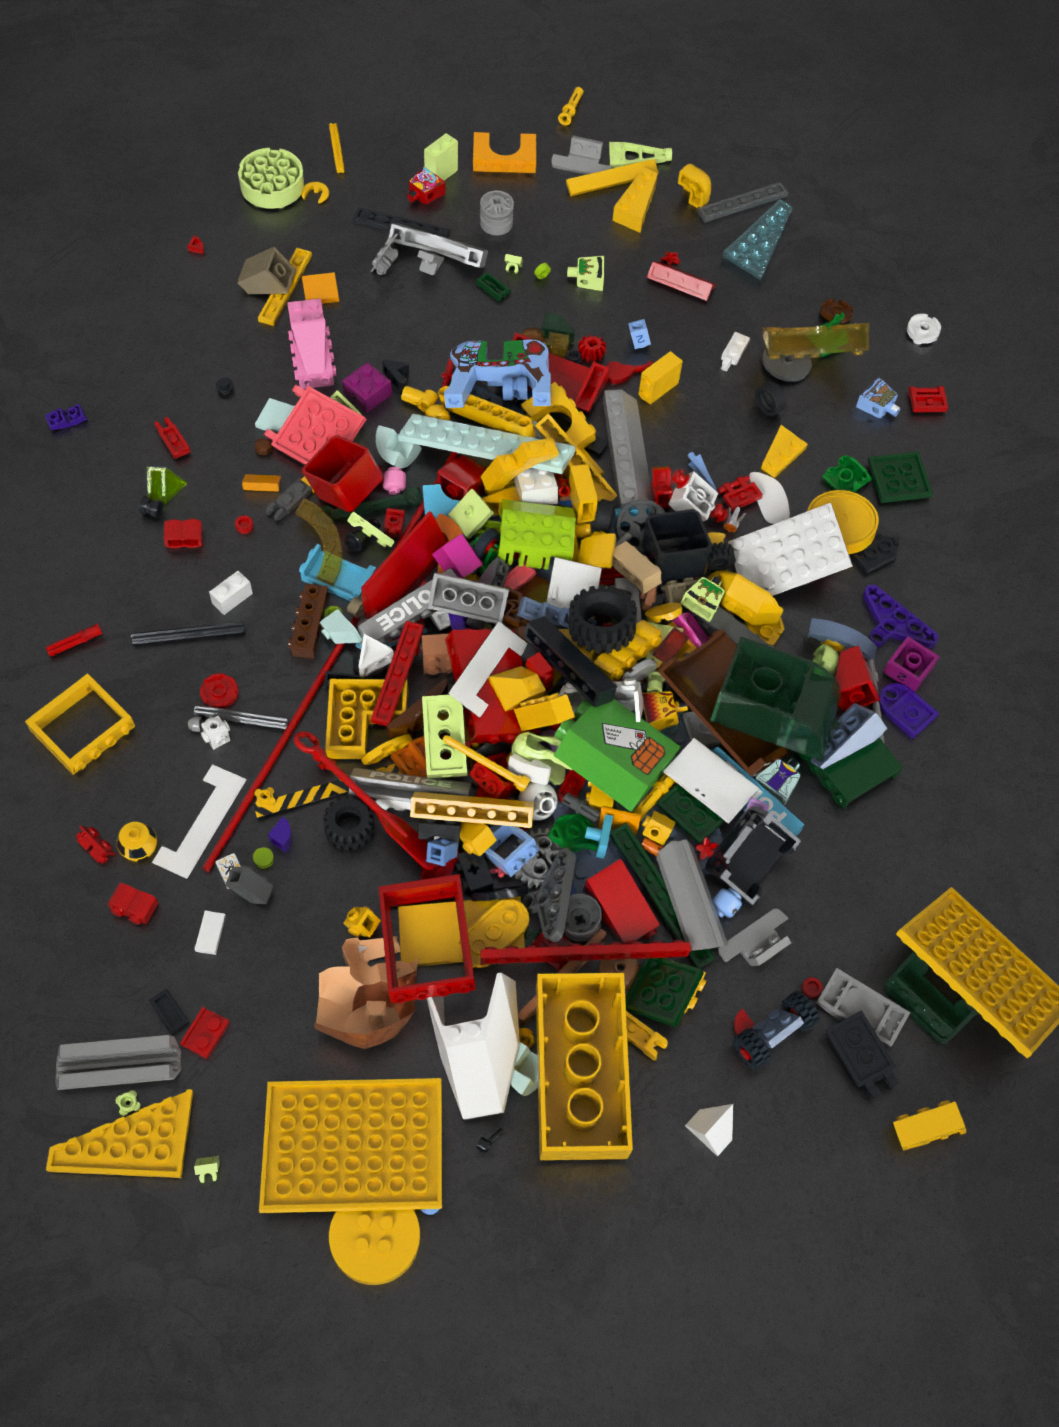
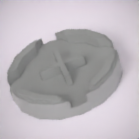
[622,659,658,682]

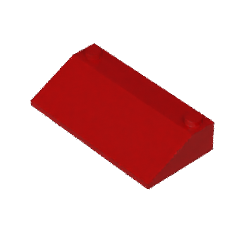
[502,333,610,413]
[361,511,447,619]

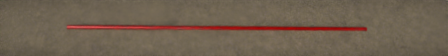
[202,452,459,872]

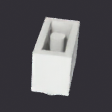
[209,571,253,615]

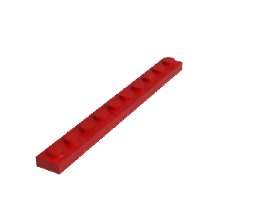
[480,940,691,965]

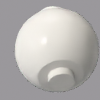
[518,782,558,821]

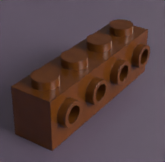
[288,583,329,659]

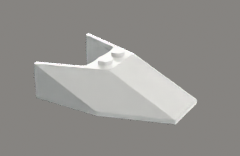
[427,973,520,1120]

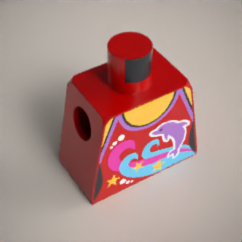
[407,166,446,204]

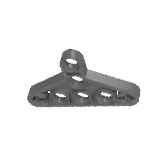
[521,848,576,942]

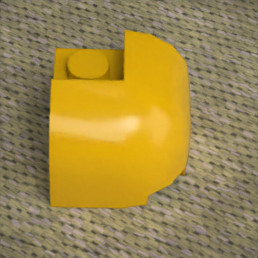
[678,164,712,208]

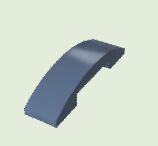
[807,618,877,661]

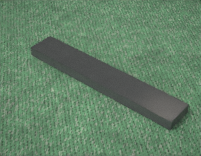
[697,182,788,223]

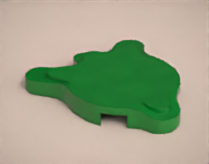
[548,813,599,852]

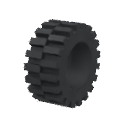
[569,585,637,654]

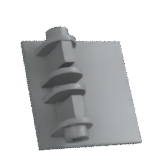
[371,233,398,275]

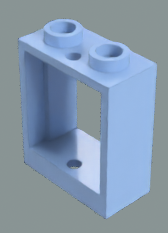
[483,825,539,877]

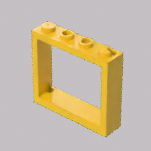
[25,673,135,775]

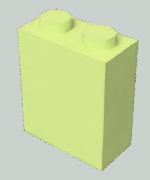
[424,133,458,181]

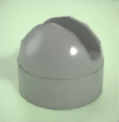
[187,717,203,732]

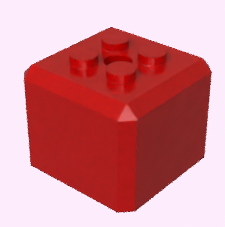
[302,435,383,512]

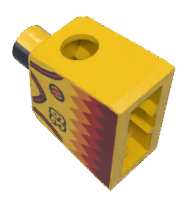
[642,691,688,731]

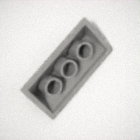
[428,572,509,624]

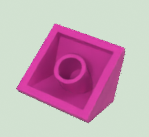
[432,534,483,578]
[673,611,709,648]

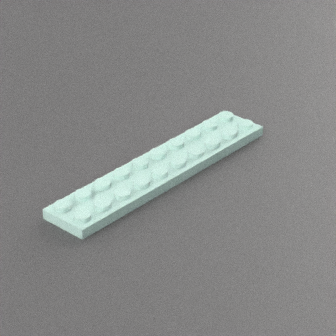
[398,414,575,474]

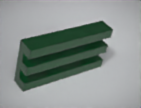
[476,271,511,302]

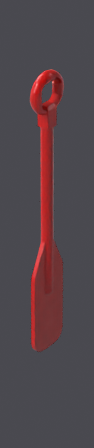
[294,731,438,870]

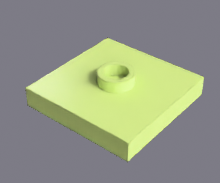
[448,489,494,539]

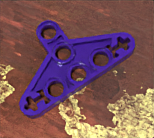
[863,584,938,649]

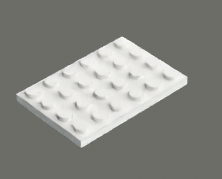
[728,503,852,596]

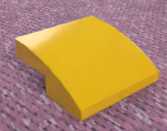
[577,534,616,568]

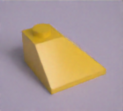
[488,666,546,712]

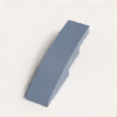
[517,597,597,629]

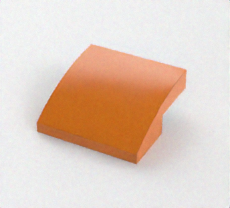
[390,736,443,777]

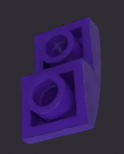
[45,403,87,430]

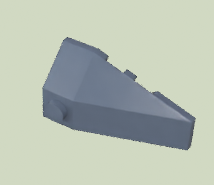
[811,703,887,769]

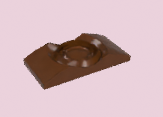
[387,679,448,741]

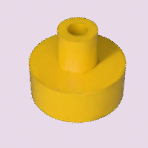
[519,1028,534,1049]

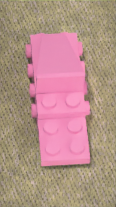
[287,299,337,389]

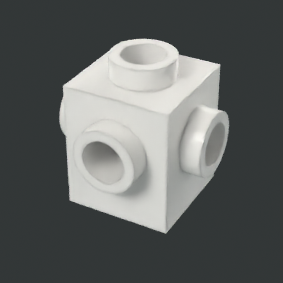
[201,715,231,750]

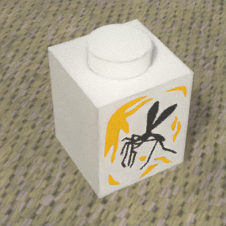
[215,853,241,889]

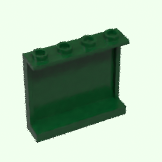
[797,719,903,809]

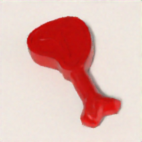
[606,360,654,384]

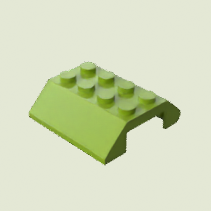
[497,499,576,570]

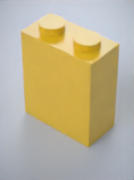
[638,351,683,405]
[568,464,598,523]

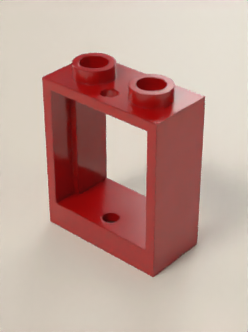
[469,752,520,799]

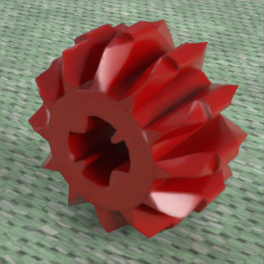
[578,334,606,363]

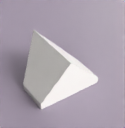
[359,634,394,679]
[685,1104,733,1156]

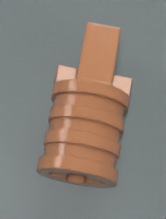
[639,586,657,611]

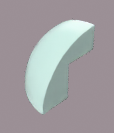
[376,425,422,468]
[511,1042,538,1096]

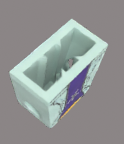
[755,759,800,806]

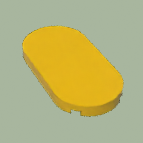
[458,899,529,968]

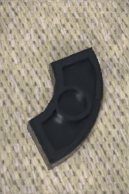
[471,886,528,901]

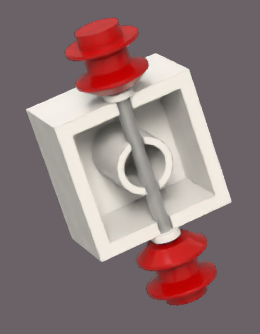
[669,469,728,523]

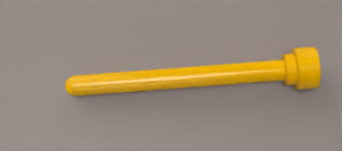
[443,735,530,793]

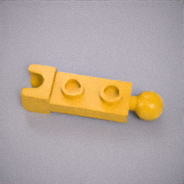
[626,1011,668,1061]

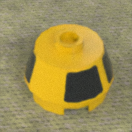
[116,821,157,861]

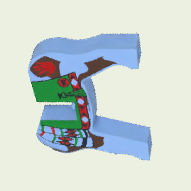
[444,340,551,408]

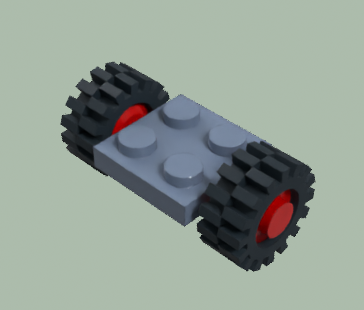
[732,990,820,1070]

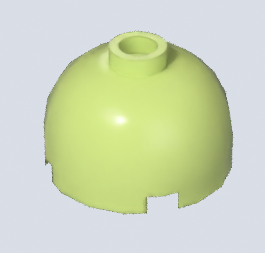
[805,644,839,682]

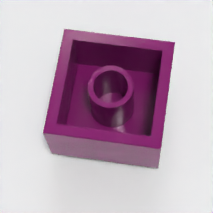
[342,362,392,413]
[883,636,940,692]

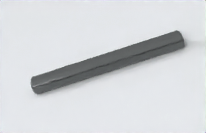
[193,705,289,729]

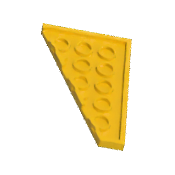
[46,1089,193,1178]

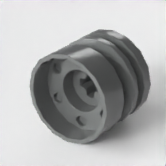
[564,893,602,945]

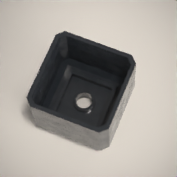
[642,509,712,582]

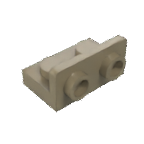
[661,577,700,606]

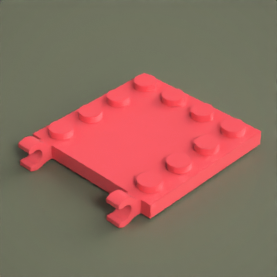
[264,385,366,465]

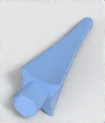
[688,452,717,491]

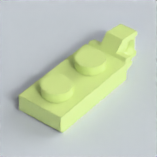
[347,512,394,547]

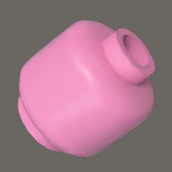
[383,467,406,495]

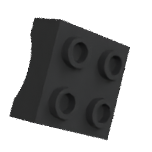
[418,818,461,842]

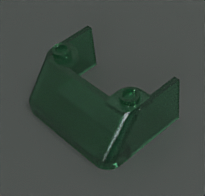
[885,952,978,1043]

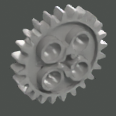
[510,828,575,890]

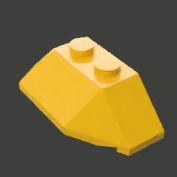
[718,572,784,625]

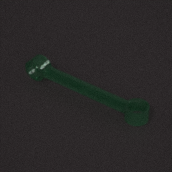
[316,487,423,527]

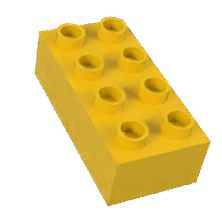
[535,973,633,1160]

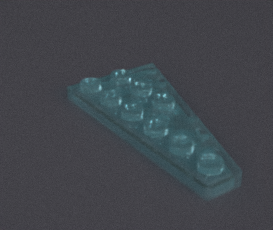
[722,199,793,280]

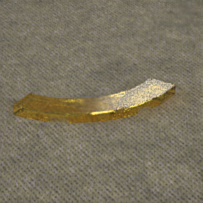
[295,498,342,586]

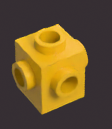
[343,906,381,937]

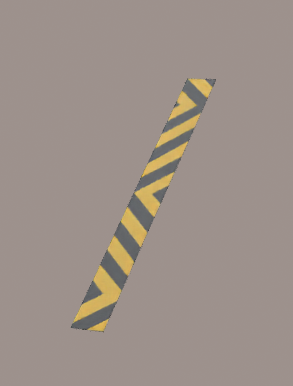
[253,764,402,818]

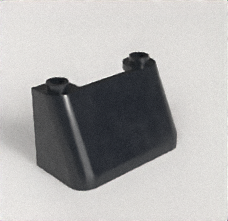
[705,806,801,905]

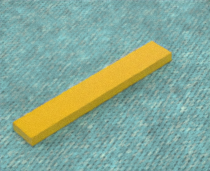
[566,159,659,196]
[258,248,312,326]

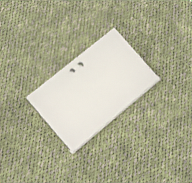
[546,558,602,619]
[664,738,760,824]

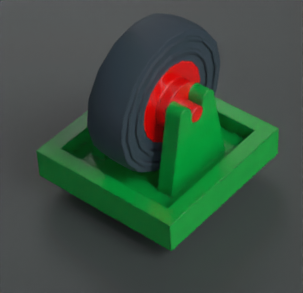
[469,528,508,574]

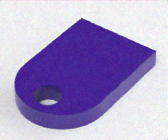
[879,683,939,739]

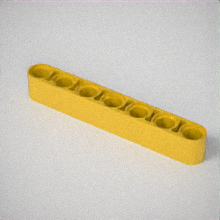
[438,386,535,438]

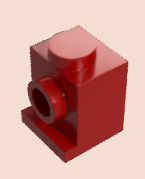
[383,508,405,538]

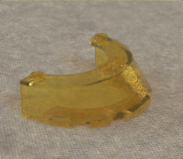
[762,323,869,359]

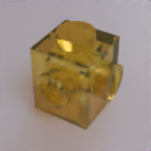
[544,332,570,359]

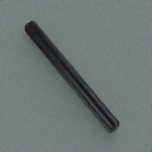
[131,622,245,644]

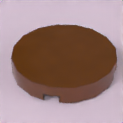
[820,299,853,323]

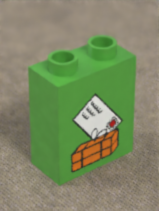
[554,698,681,812]

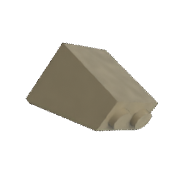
[237,247,296,294]

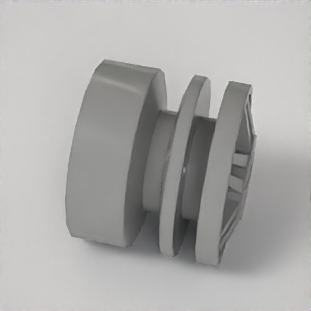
[480,190,514,235]

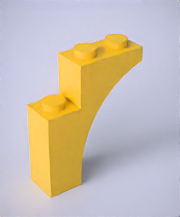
[481,438,559,492]

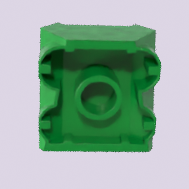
[821,455,872,492]

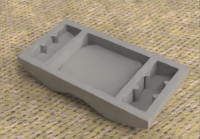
[816,968,910,1048]

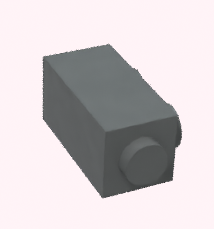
[225,865,273,904]

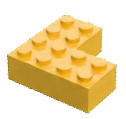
[325,679,409,759]

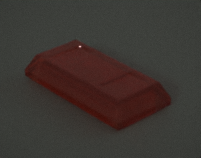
[652,627,690,662]

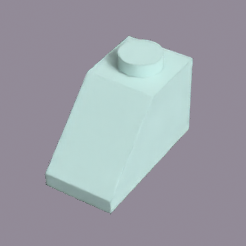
[319,609,363,644]

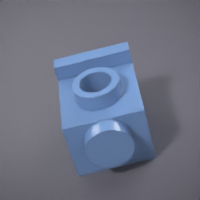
[426,837,458,866]

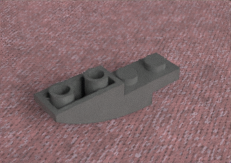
[466,557,510,630]

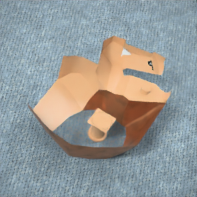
[314,936,418,1049]

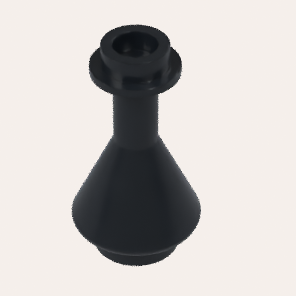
[344,519,381,551]

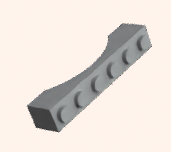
[389,223,488,268]

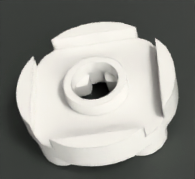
[907,314,941,344]

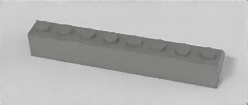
[603,390,655,514]

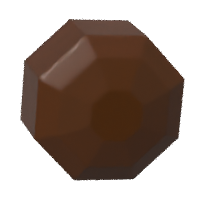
[255,438,272,455]

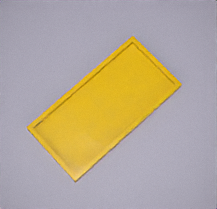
[398,896,525,967]

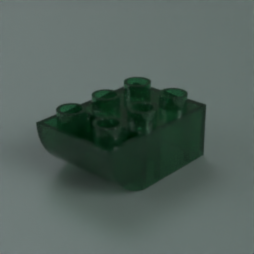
[710,636,842,761]

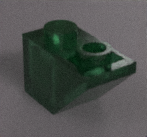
[541,312,575,345]

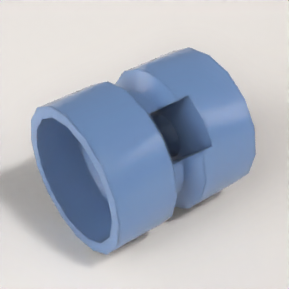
[502,377,527,400]

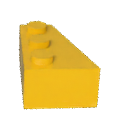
[893,1100,966,1151]

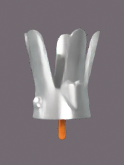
[724,507,746,533]

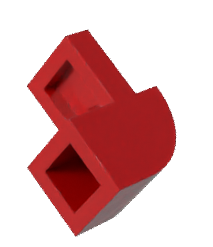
[651,466,673,508]

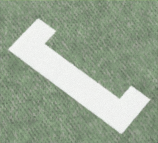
[448,622,528,717]
[152,764,247,879]

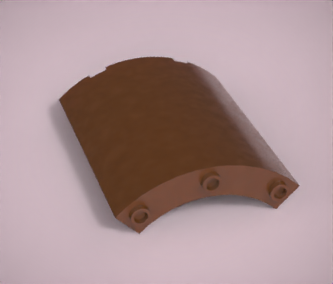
[658,629,815,777]

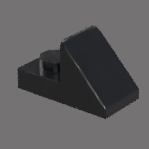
[382,360,409,395]

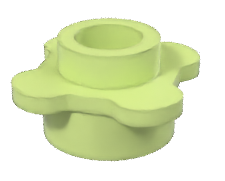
[116,1090,141,1116]

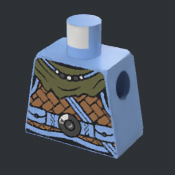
[856,377,901,418]

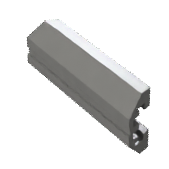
[657,839,728,951]
[55,1035,181,1090]

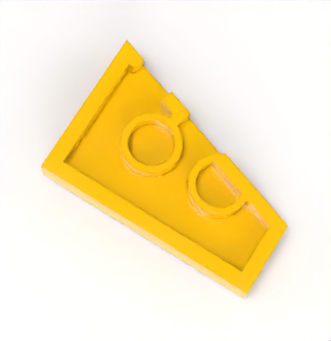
[761,425,808,478]

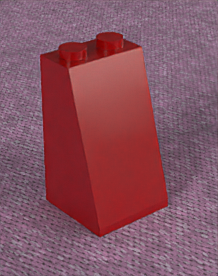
[583,859,660,945]

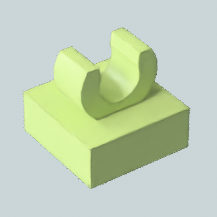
[505,254,523,274]
[194,1156,220,1183]

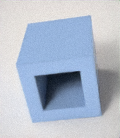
[628,319,651,349]

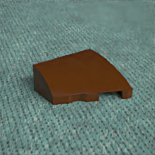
[502,586,522,627]

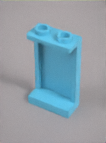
[299,544,377,601]

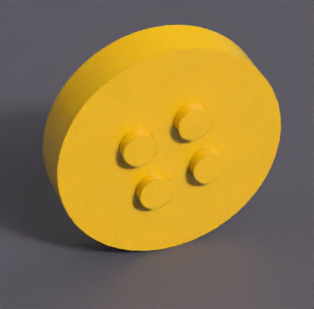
[807,490,879,554]
[329,1209,420,1285]

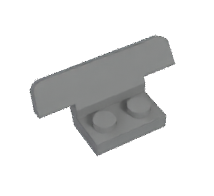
[551,136,613,175]
[718,909,791,966]

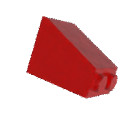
[438,455,487,501]
[833,645,880,712]

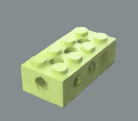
[422,695,467,779]

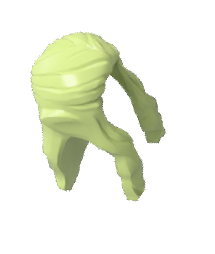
[512,732,573,785]

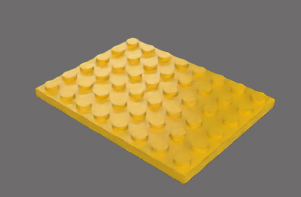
[896,887,1059,1058]
[259,1078,442,1213]

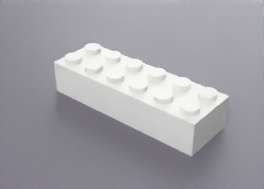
[513,421,558,505]

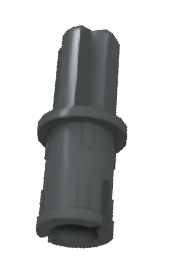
[562,792,600,822]

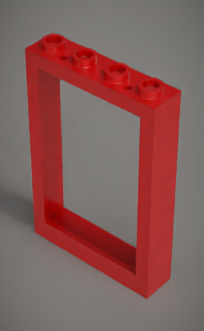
[379,874,476,1003]

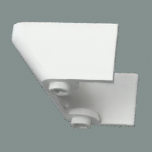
[559,678,644,724]

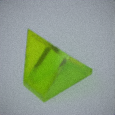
[147,467,187,504]

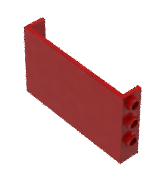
[445,628,541,744]

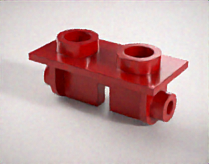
[76,826,116,864]

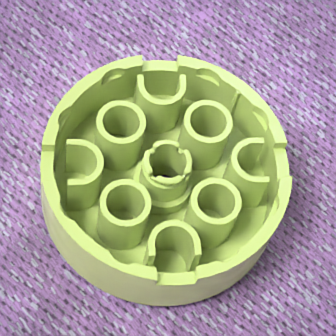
[238,148,304,208]

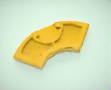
[361,734,412,765]

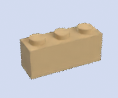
[612,541,662,594]

